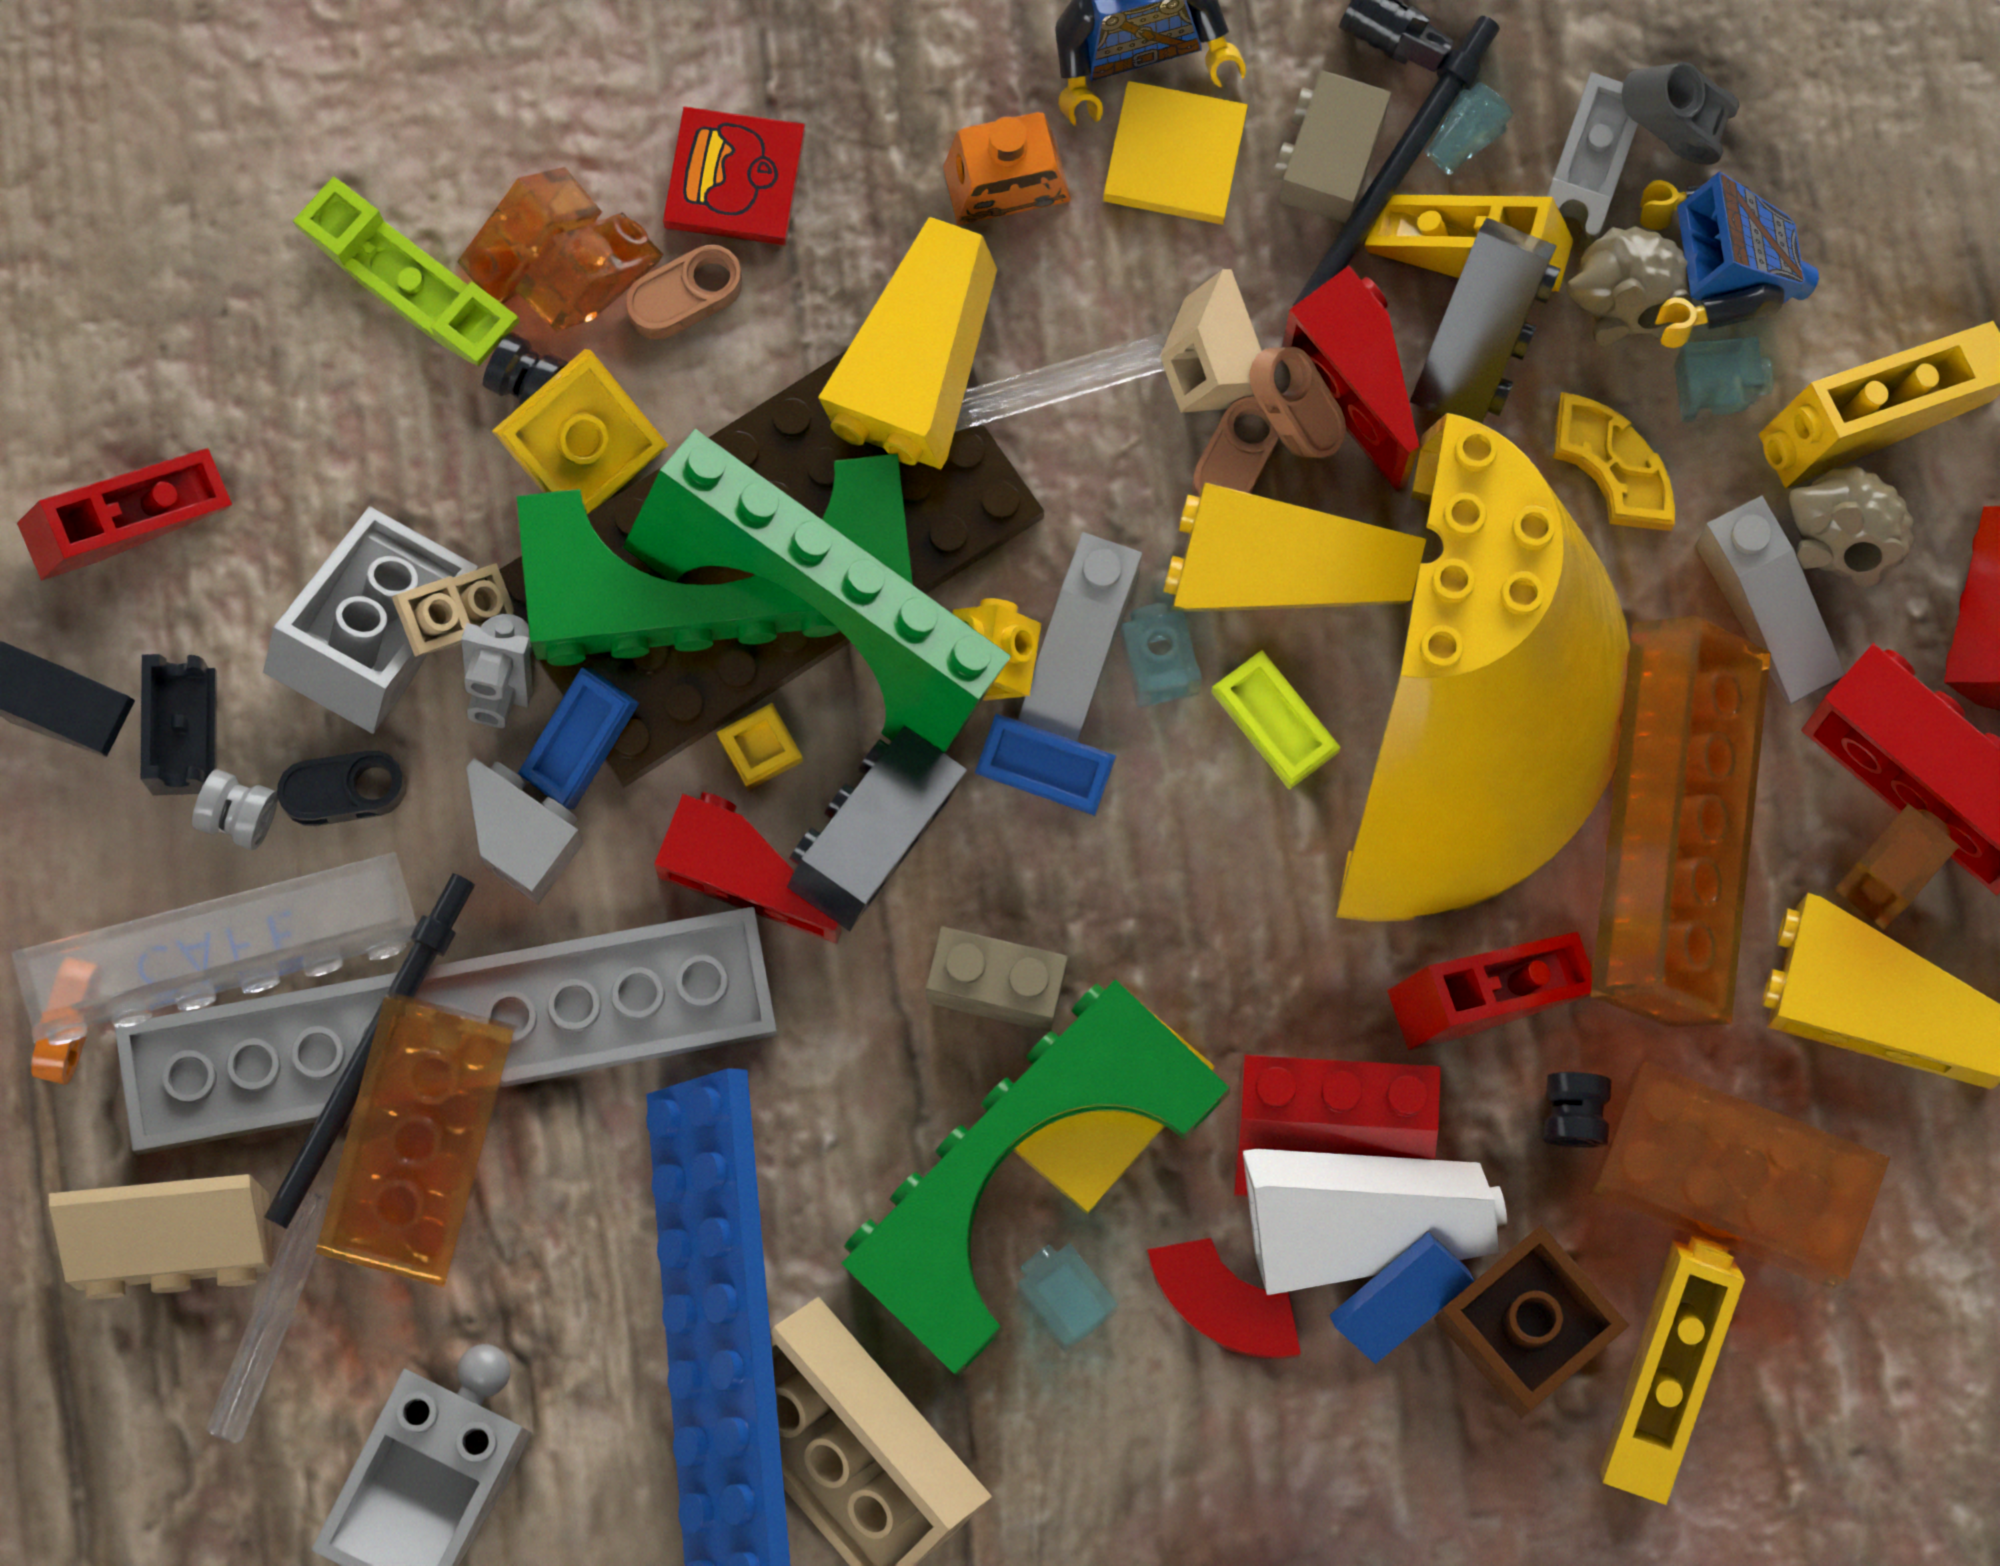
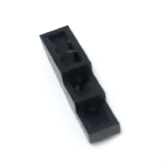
[0,641,135,757]

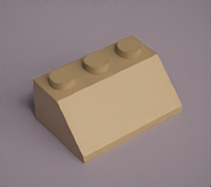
[49,1174,274,1299]

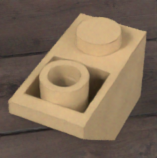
[1160,269,1262,413]

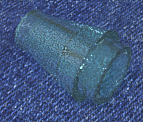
[1424,82,1514,175]

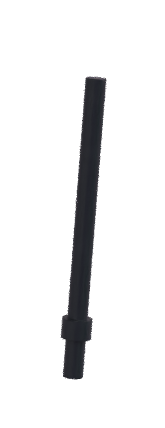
[1292,16,1500,306]
[264,873,475,1230]

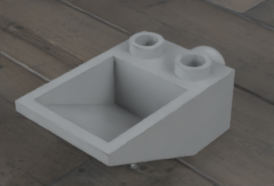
[311,1344,532,1566]

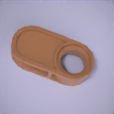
[626,245,742,340]
[1249,347,1346,457]
[1192,396,1279,497]

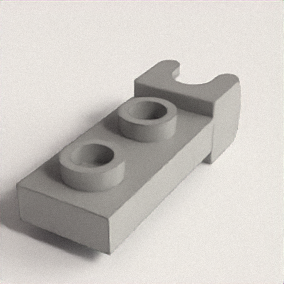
[1547,72,1638,252]

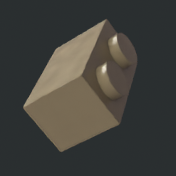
[1273,70,1391,223]
[926,926,1068,1032]

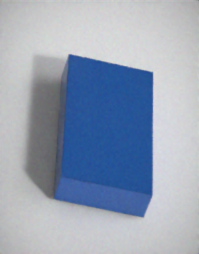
[517,667,639,809]
[975,713,1117,816]
[1330,1231,1474,1365]

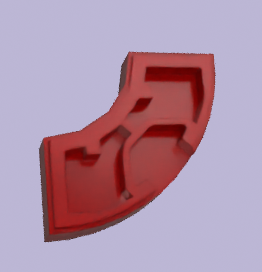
[1146,1237,1301,1359]

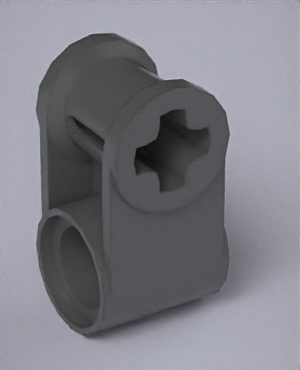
[1622,62,1740,165]

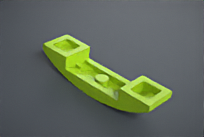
[293,176,520,367]

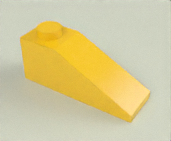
[1364,195,1573,292]

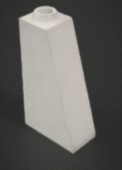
[1243,1149,1507,1295]

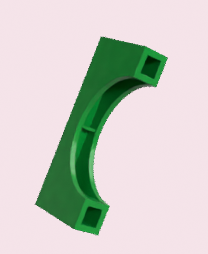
[622,429,1011,754]
[516,454,913,666]
[841,979,1230,1377]

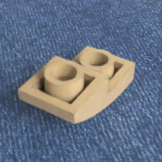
[392,563,514,657]

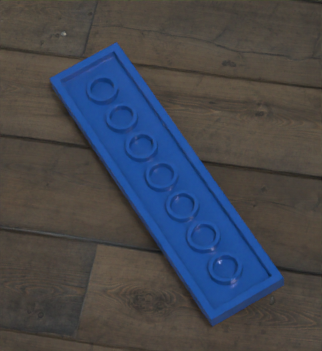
[646,1068,791,1566]

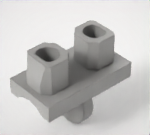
[461,614,533,728]

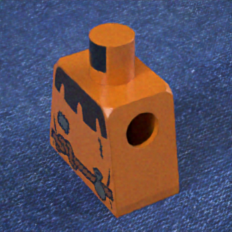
[943,112,1071,226]

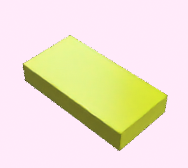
[1211,650,1341,790]

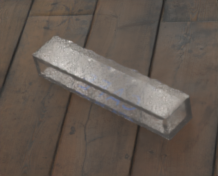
[11,852,417,1045]

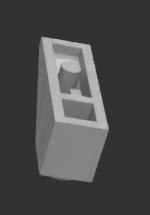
[1695,495,1845,706]
[1018,532,1142,742]

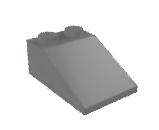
[263,506,478,734]

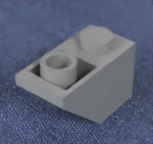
[466,758,583,905]

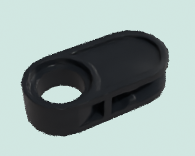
[277,751,406,826]

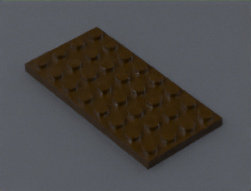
[485,349,1044,788]

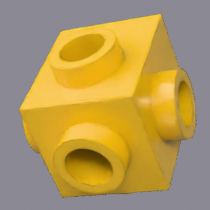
[952,598,1042,701]

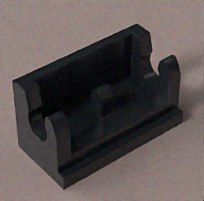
[140,654,217,796]

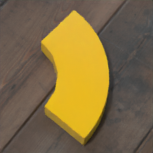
[1553,392,1675,531]

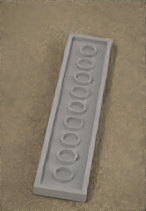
[114,907,778,1155]

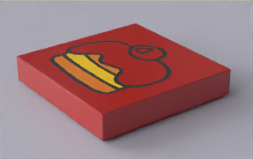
[663,106,806,246]

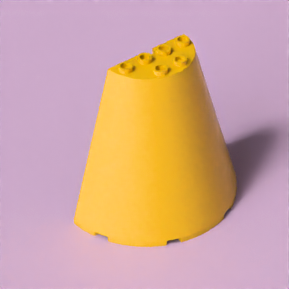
[1336,413,1633,921]

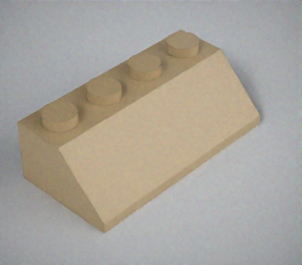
[770,1297,992,1566]

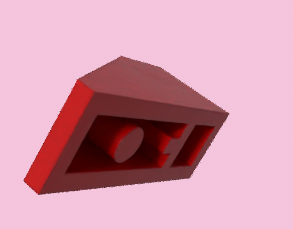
[17,448,232,581]
[654,792,842,944]
[1387,931,1600,1051]

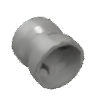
[192,769,278,851]

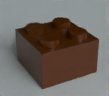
[1434,1224,1630,1419]

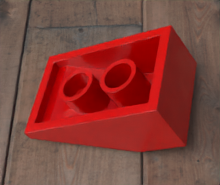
[1282,266,1419,492]

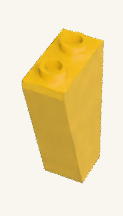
[818,217,997,470]
[1758,321,2000,489]
[1163,482,1427,612]
[1762,893,2000,1089]
[1599,1235,1745,1505]

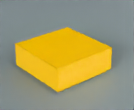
[716,703,803,792]

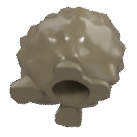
[1566,226,1693,347]
[1789,465,1915,588]

